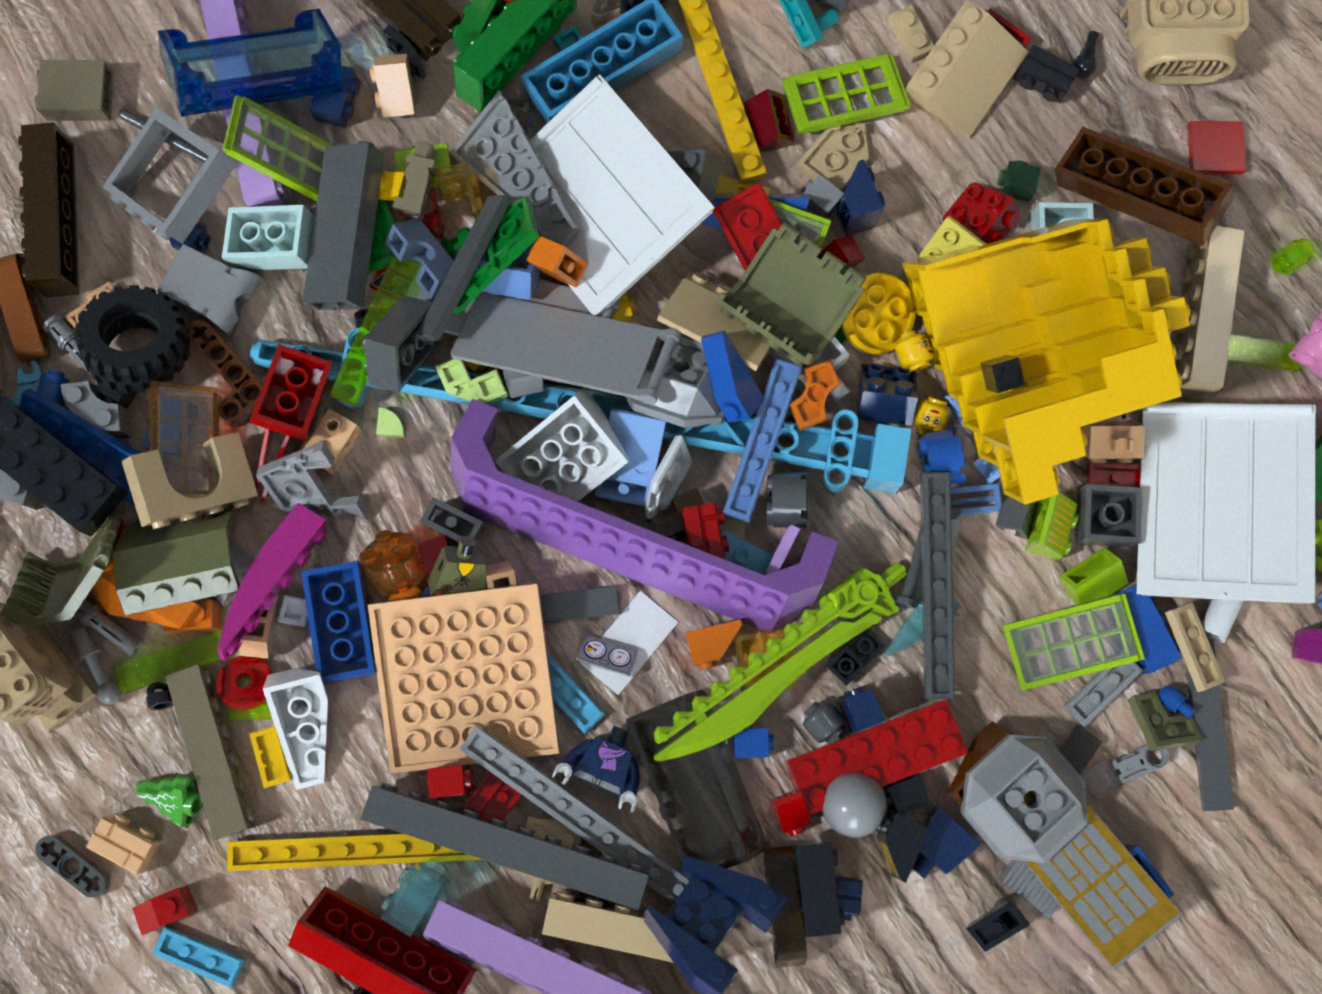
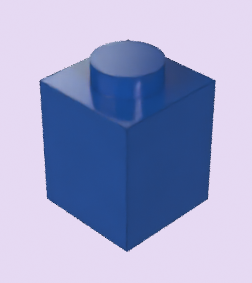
[733,728,774,758]

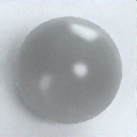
[822,772,887,838]

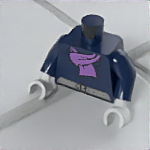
[552,726,641,812]

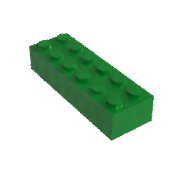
[453,0,577,112]

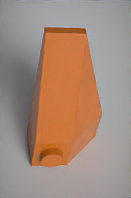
[92,549,200,630]

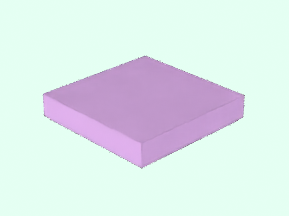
[763,524,800,575]

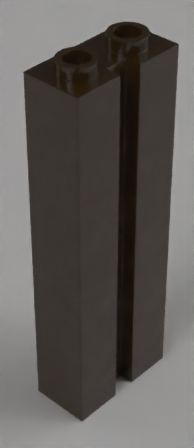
[361,0,461,61]

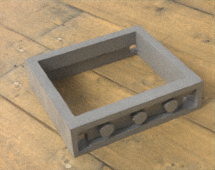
[103,107,237,244]

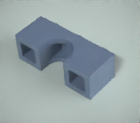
[386,218,454,300]

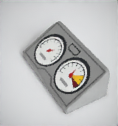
[575,634,638,677]

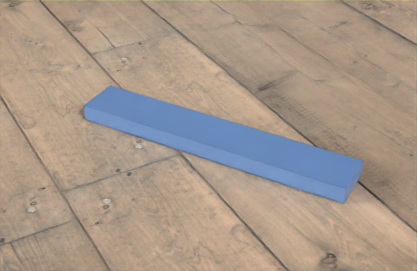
[723,358,802,523]

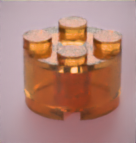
[359,530,426,595]

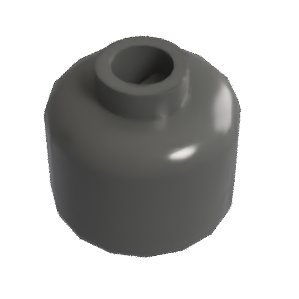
[803,701,845,744]

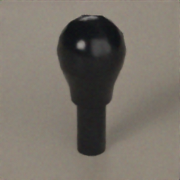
[1073,31,1099,78]

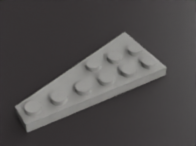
[450,90,579,247]

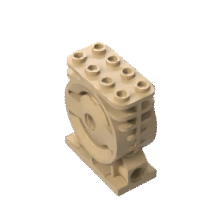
[0,602,97,730]

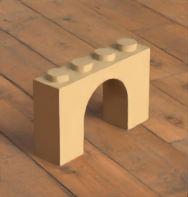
[122,432,258,529]

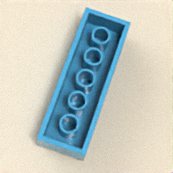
[521,0,683,124]

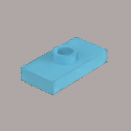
[721,530,773,575]

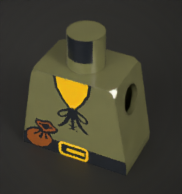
[428,536,486,596]

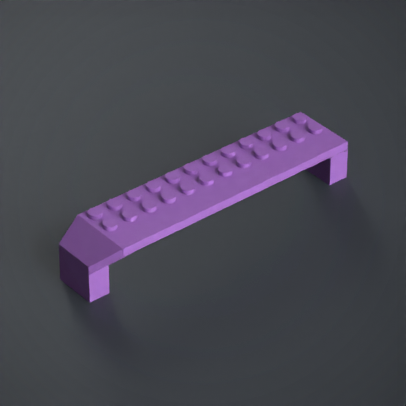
[450,399,838,634]

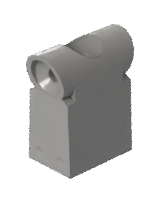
[157,244,261,337]

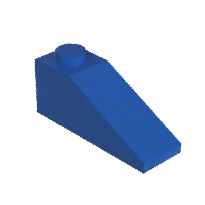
[701,330,765,423]

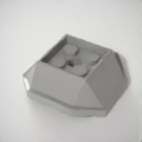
[624,332,725,428]
[960,734,1088,863]

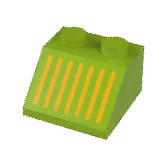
[1025,491,1079,560]

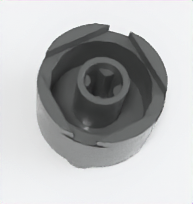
[767,472,808,528]

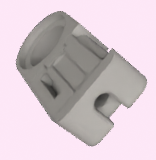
[1109,744,1169,783]

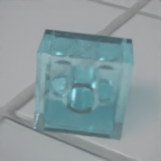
[381,863,450,937]

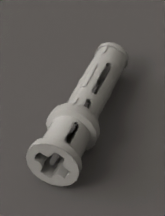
[42,314,99,384]
[74,599,143,657]

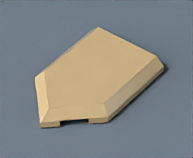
[796,122,870,191]

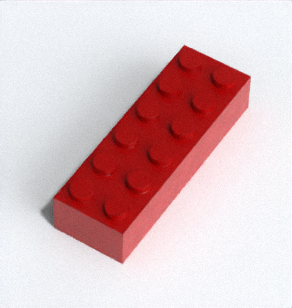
[785,699,968,815]
[288,886,477,994]

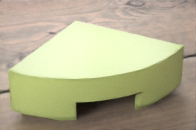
[376,407,405,438]

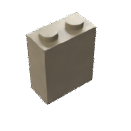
[35,60,113,121]

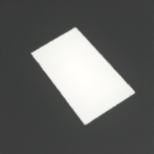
[580,591,678,695]

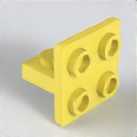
[919,216,986,257]

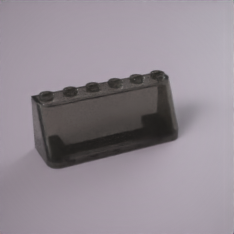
[626,690,766,881]

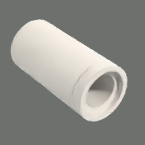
[1201,599,1244,643]

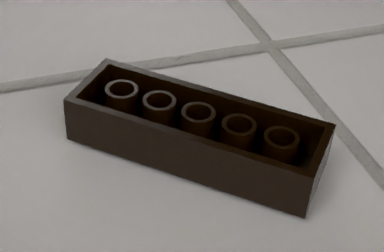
[18,122,79,297]

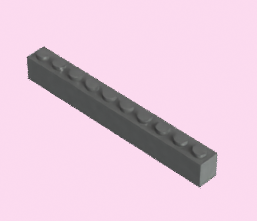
[360,782,650,910]

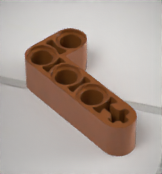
[0,253,51,363]

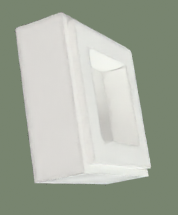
[278,595,309,628]

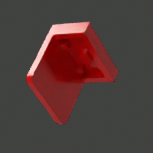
[942,182,1021,244]

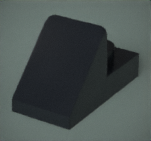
[966,900,1030,952]

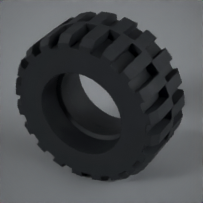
[75,285,190,393]

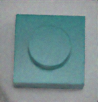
[553,24,584,52]

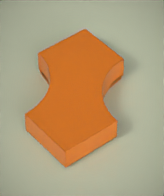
[789,359,841,431]

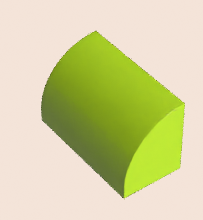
[1059,547,1129,606]

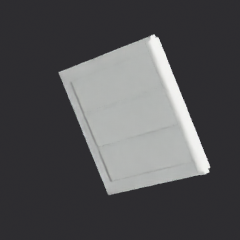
[530,74,715,316]
[1137,402,1316,604]

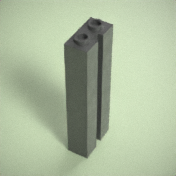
[302,141,385,310]

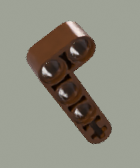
[187,320,263,427]

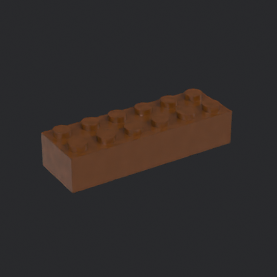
[1055,127,1232,246]

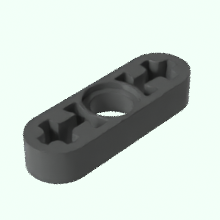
[35,835,110,898]

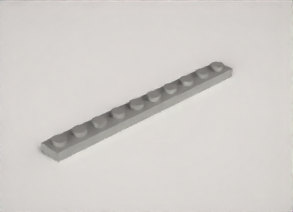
[459,724,690,903]

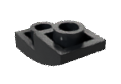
[383,24,426,79]
[826,629,885,686]

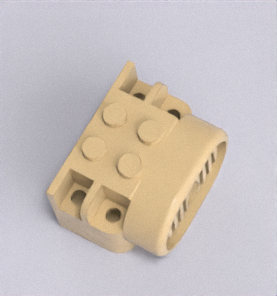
[1120,0,1250,85]

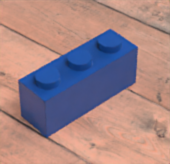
[1108,584,1182,674]

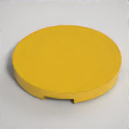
[841,273,916,355]

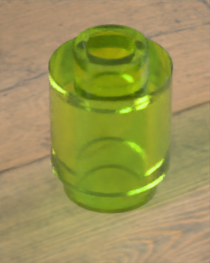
[1271,238,1315,276]

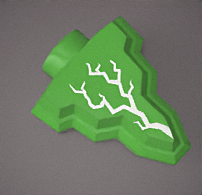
[136,775,203,828]

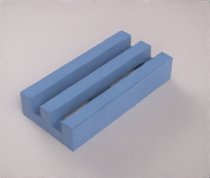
[951,483,1002,516]

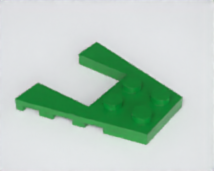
[441,196,539,315]

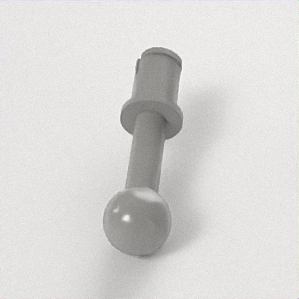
[70,628,121,705]

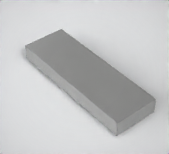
[1062,650,1143,728]

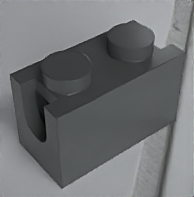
[420,497,486,546]

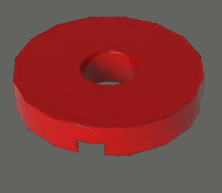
[216,656,273,711]

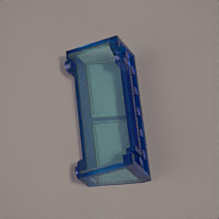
[158,8,342,117]

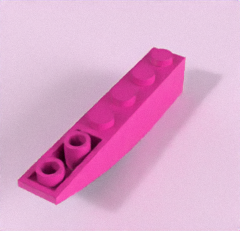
[218,503,328,661]

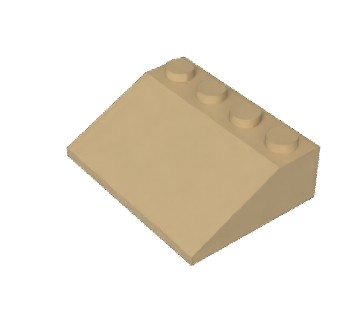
[905,0,1029,138]
[657,272,772,371]

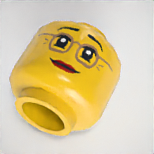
[895,330,934,373]
[913,395,952,434]

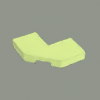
[435,359,508,405]

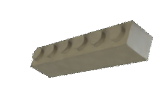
[165,664,255,840]

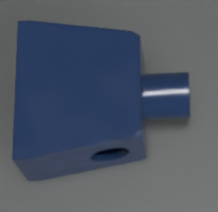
[912,806,981,879]

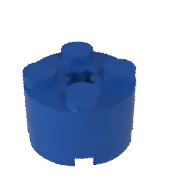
[917,428,966,485]

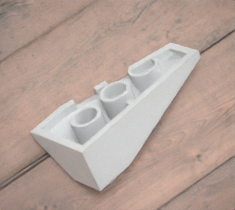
[263,668,328,790]

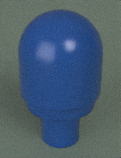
[1158,685,1196,719]

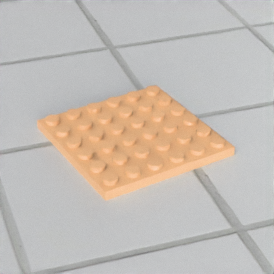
[368,583,560,774]

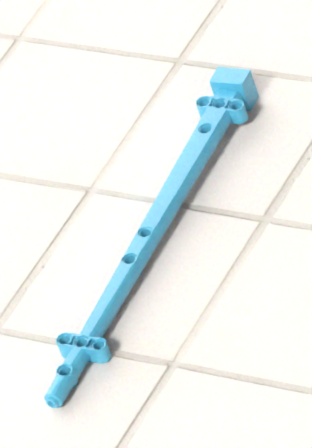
[250,328,911,494]

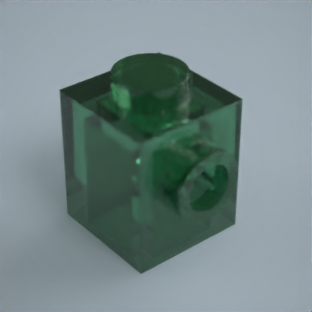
[996,160,1041,202]

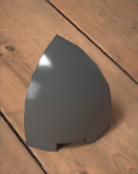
[995,497,1036,539]

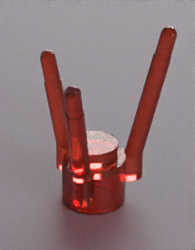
[393,187,445,239]

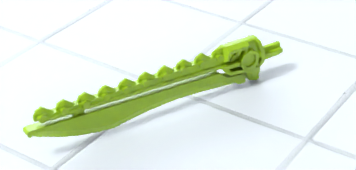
[653,562,907,761]

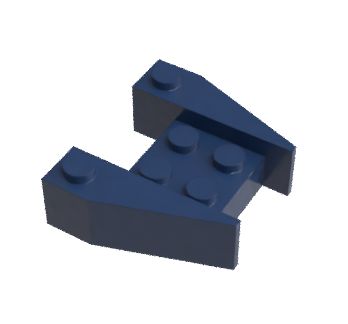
[644,856,787,994]

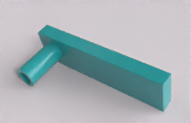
[779,0,839,49]

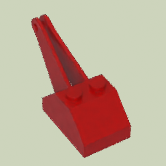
[250,344,333,502]

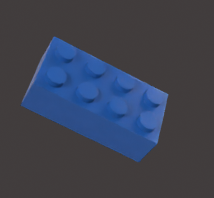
[301,561,377,685]

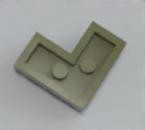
[1128,692,1203,752]

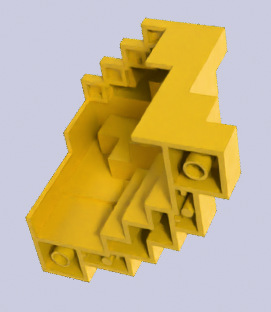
[902,219,1190,505]

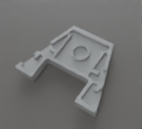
[256,442,369,520]

